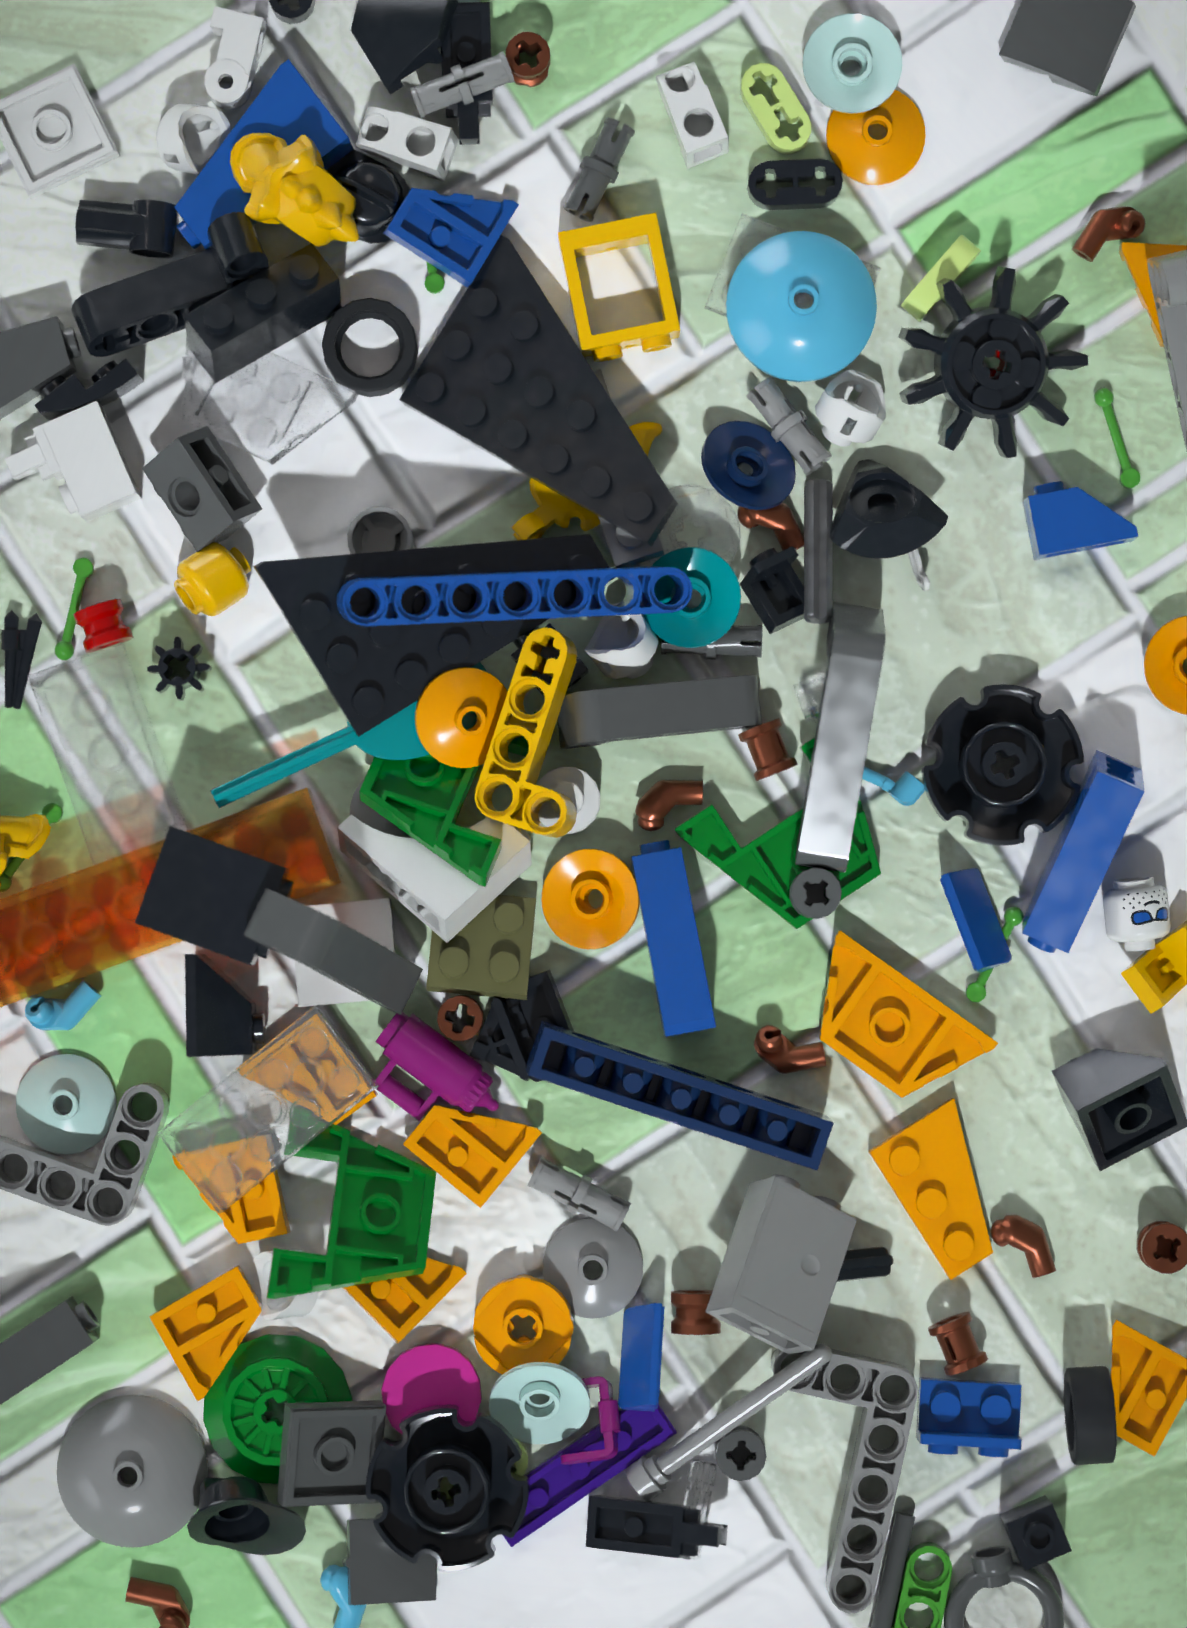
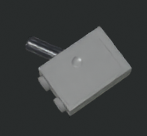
[706,1174,894,1354]

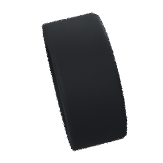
[322,298,418,397]
[1064,1366,1117,1465]

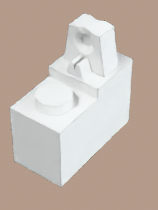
[5,401,142,522]

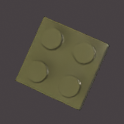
[426,895,536,1000]

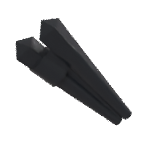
[1,610,42,709]

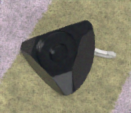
[830,459,948,591]

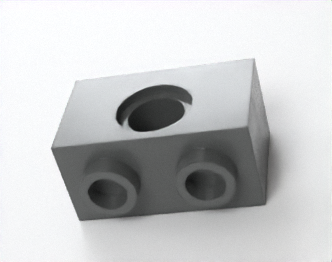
[142,426,263,552]

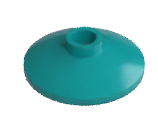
[643,547,741,648]

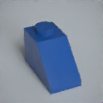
[1023,481,1139,560]

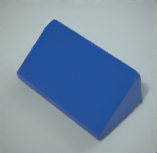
[940,868,1012,973]
[618,1303,664,1412]

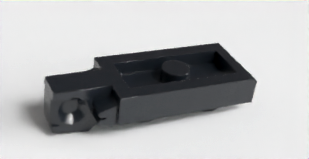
[441,2,493,145]
[585,1495,728,1559]

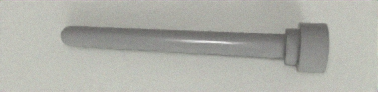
[626,1344,832,1501]

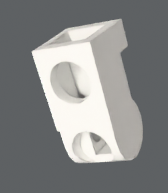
[204,6,267,110]
[656,62,729,169]
[355,106,459,182]

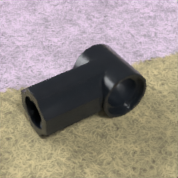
[75,200,178,258]

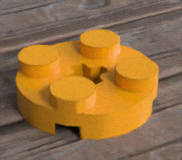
[473,1274,575,1375]

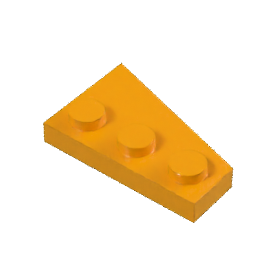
[868,1098,993,1280]

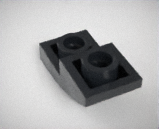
[34,359,144,420]

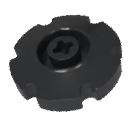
[921,684,1084,846]
[366,1404,530,1571]

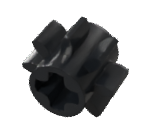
[147,637,212,701]

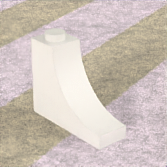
[337,814,532,943]

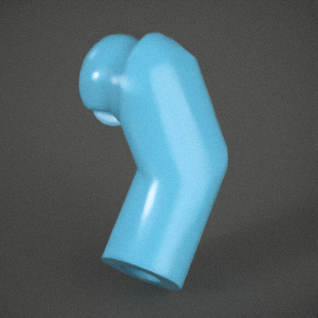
[25,980,102,1030]
[320,1564,367,1628]

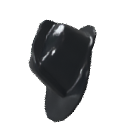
[326,149,410,244]
[187,1476,306,1555]

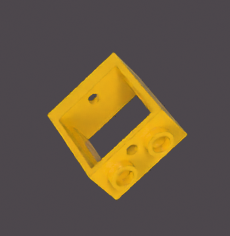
[558,212,680,362]

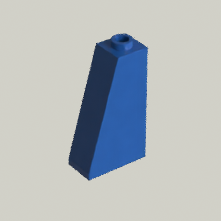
[174,59,353,250]
[1022,750,1145,953]
[631,840,716,1037]

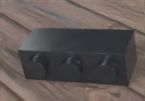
[184,243,342,383]

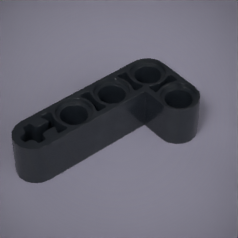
[71,212,269,357]

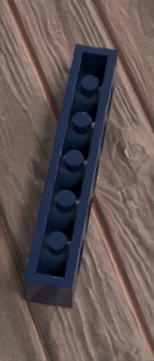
[525,1021,834,1171]

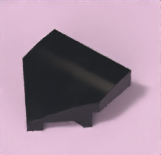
[351,0,458,95]
[470,970,574,1082]

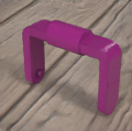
[561,1376,621,1465]

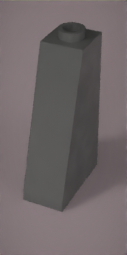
[0,316,81,420]
[0,1296,100,1405]

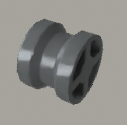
[789,868,842,919]
[715,1425,767,1481]

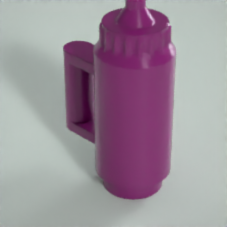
[372,1012,499,1122]

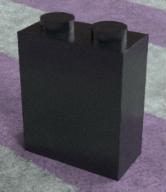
[135,826,294,965]

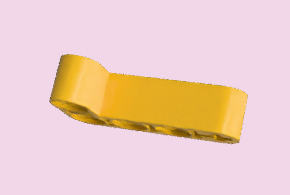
[475,627,577,838]

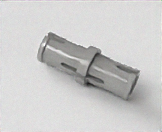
[409,51,515,118]
[746,377,832,476]
[527,1157,631,1232]

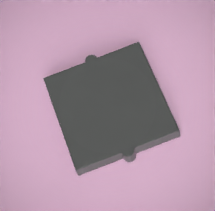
[343,1518,437,1605]

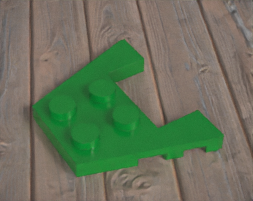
[359,712,537,887]
[674,737,881,929]
[266,1106,436,1299]

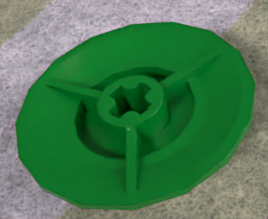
[203,1334,353,1484]

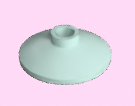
[802,13,903,114]
[16,1054,117,1154]
[489,1362,590,1444]

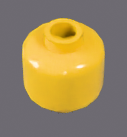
[174,542,251,617]

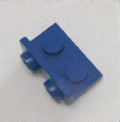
[916,1377,1022,1457]

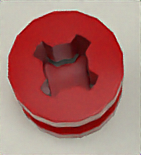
[73,599,133,653]

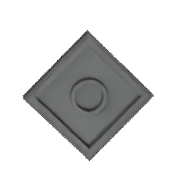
[277,1400,386,1507]

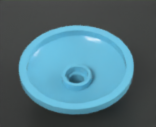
[726,231,877,382]

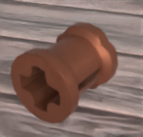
[506,32,550,87]
[738,718,798,781]
[437,996,484,1041]
[928,1312,988,1376]

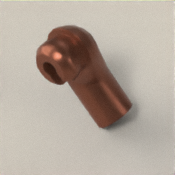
[1072,206,1145,262]
[737,503,804,550]
[635,780,703,831]
[754,1025,826,1074]
[991,1215,1056,1278]
[125,1577,190,1628]

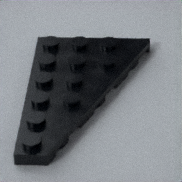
[399,235,678,547]
[253,534,616,737]

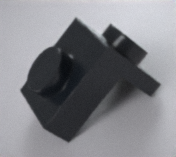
[740,546,804,634]

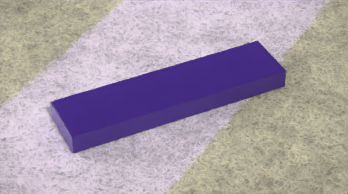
[503,1404,677,1547]

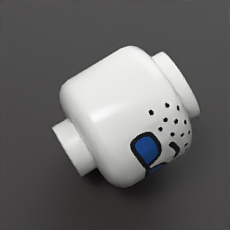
[1103,877,1171,951]

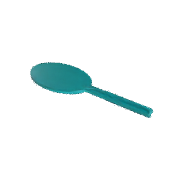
[210,662,487,808]

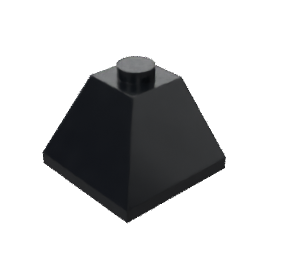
[185,954,266,1057]
[1052,1048,1187,1171]

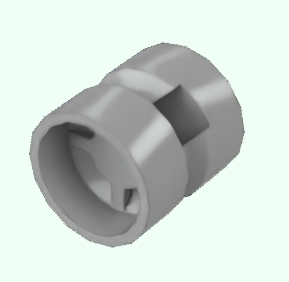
[347,507,415,554]

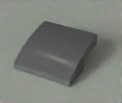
[999,0,1136,97]

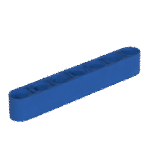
[336,566,693,626]

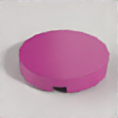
[381,1343,482,1435]

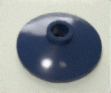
[701,421,796,510]

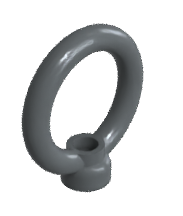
[944,1546,1064,1628]

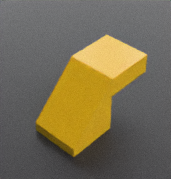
[1121,920,1187,1014]

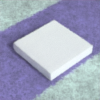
[0,64,120,199]
[294,898,395,1007]

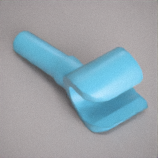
[862,766,925,806]

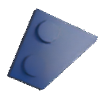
[383,188,519,288]

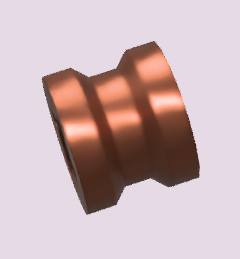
[1136,1221,1187,1274]
[671,1290,721,1335]

